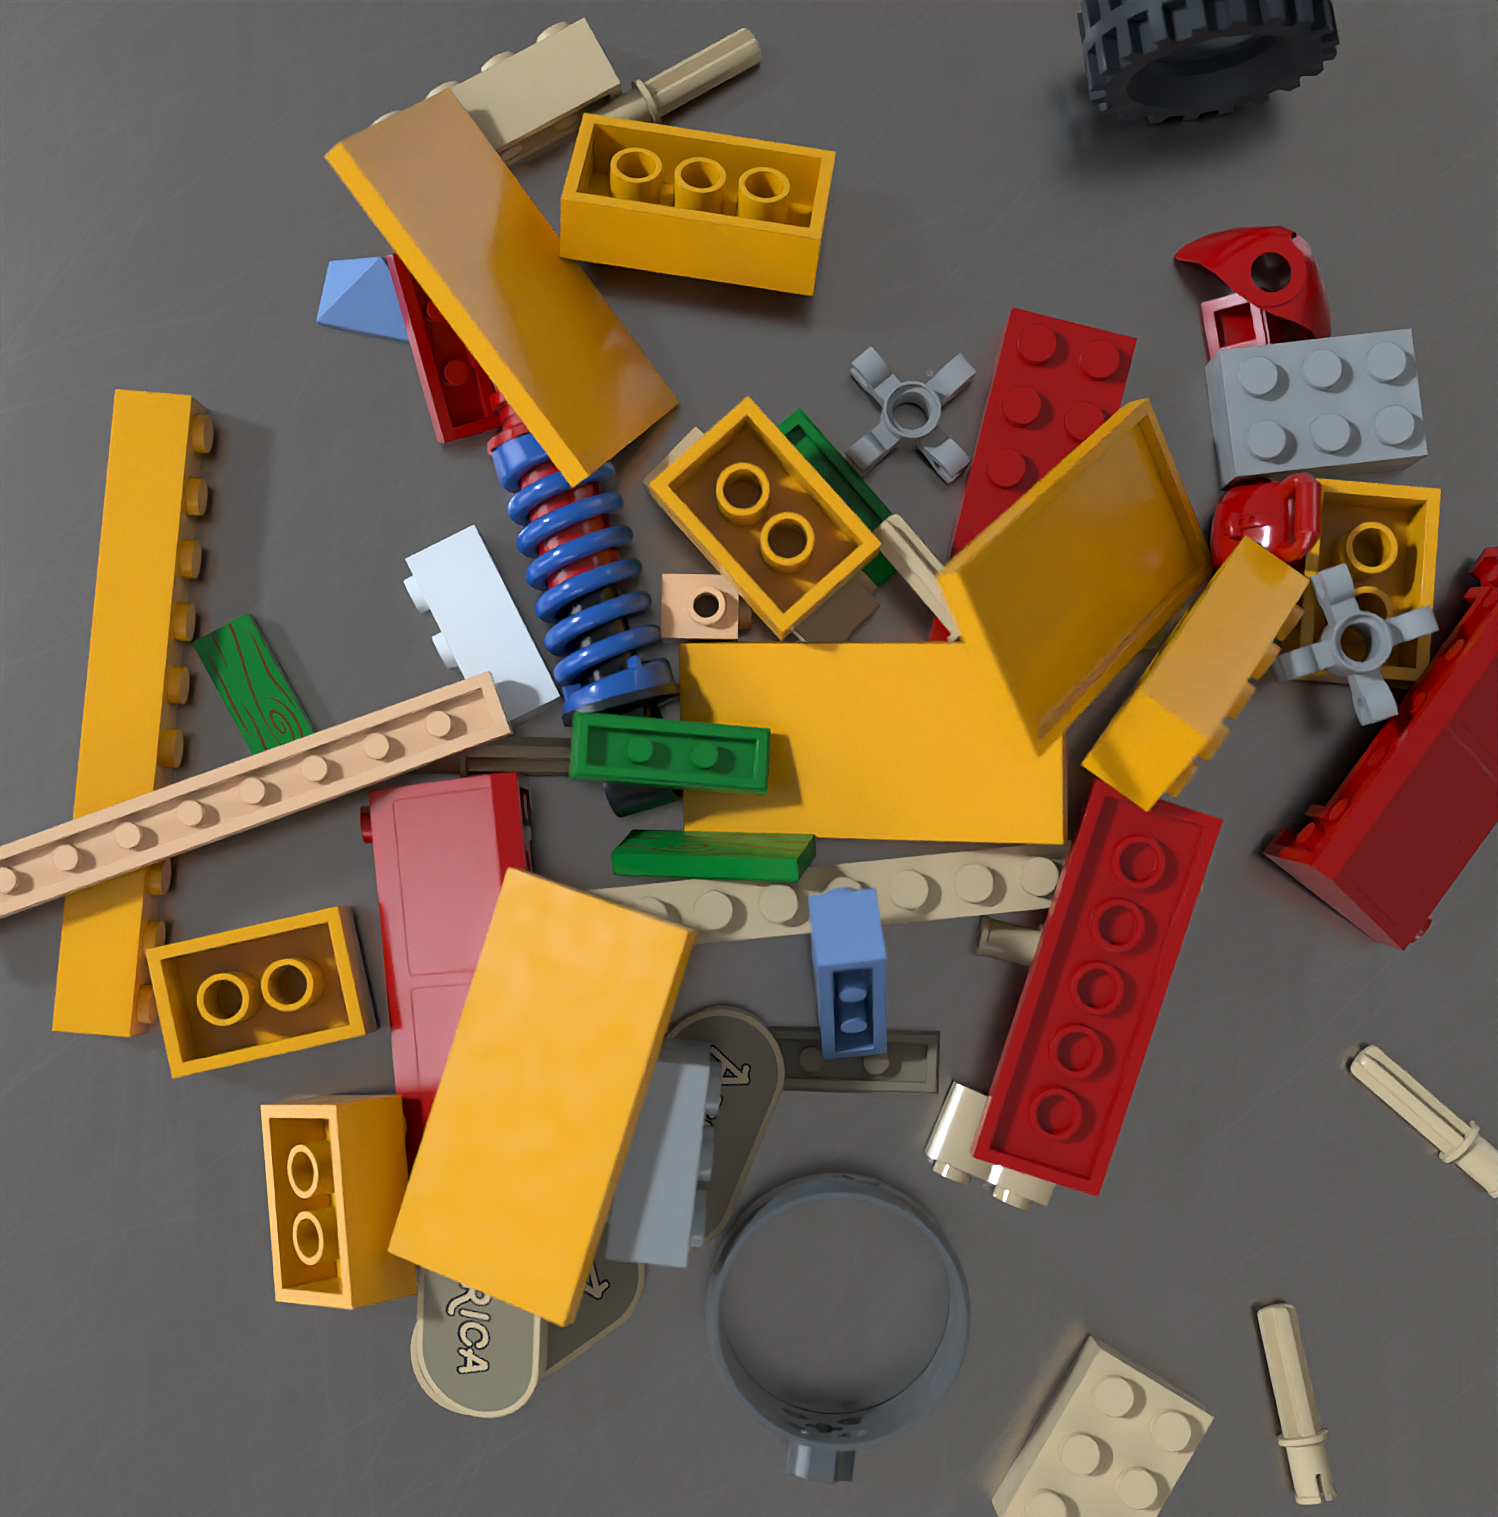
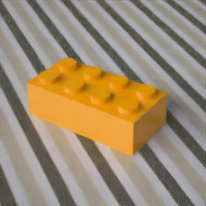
[560,113,836,296]
[1081,535,1310,812]

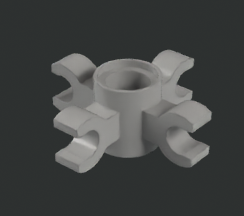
[845,346,977,484]
[1271,563,1439,726]

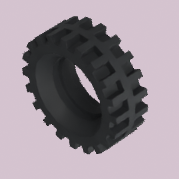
[1077,0,1340,123]

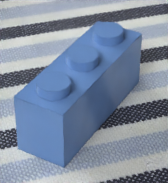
[808,887,887,1060]

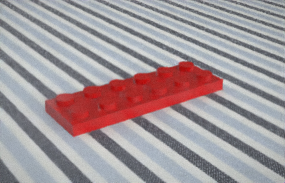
[970,777,1223,1197]

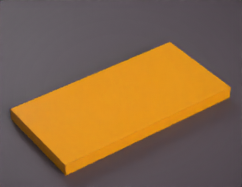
[324,88,680,488]
[935,397,1214,762]
[679,641,1068,844]
[387,867,698,1326]

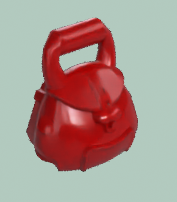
[1210,473,1323,572]

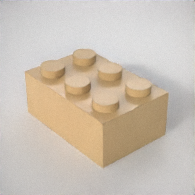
[991,1334,1214,1517]

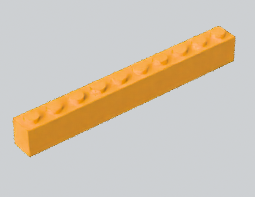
[52,389,213,1037]

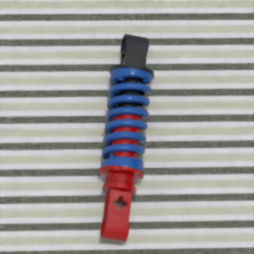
[487,382,684,818]

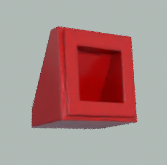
[1201,286,1284,359]

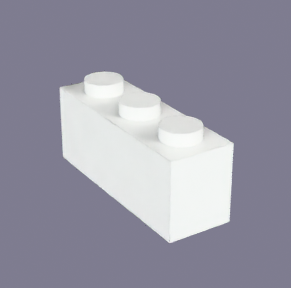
[404,525,565,728]

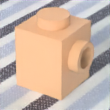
[661,574,752,645]

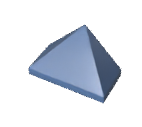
[316,257,410,343]

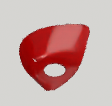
[1175,226,1331,339]

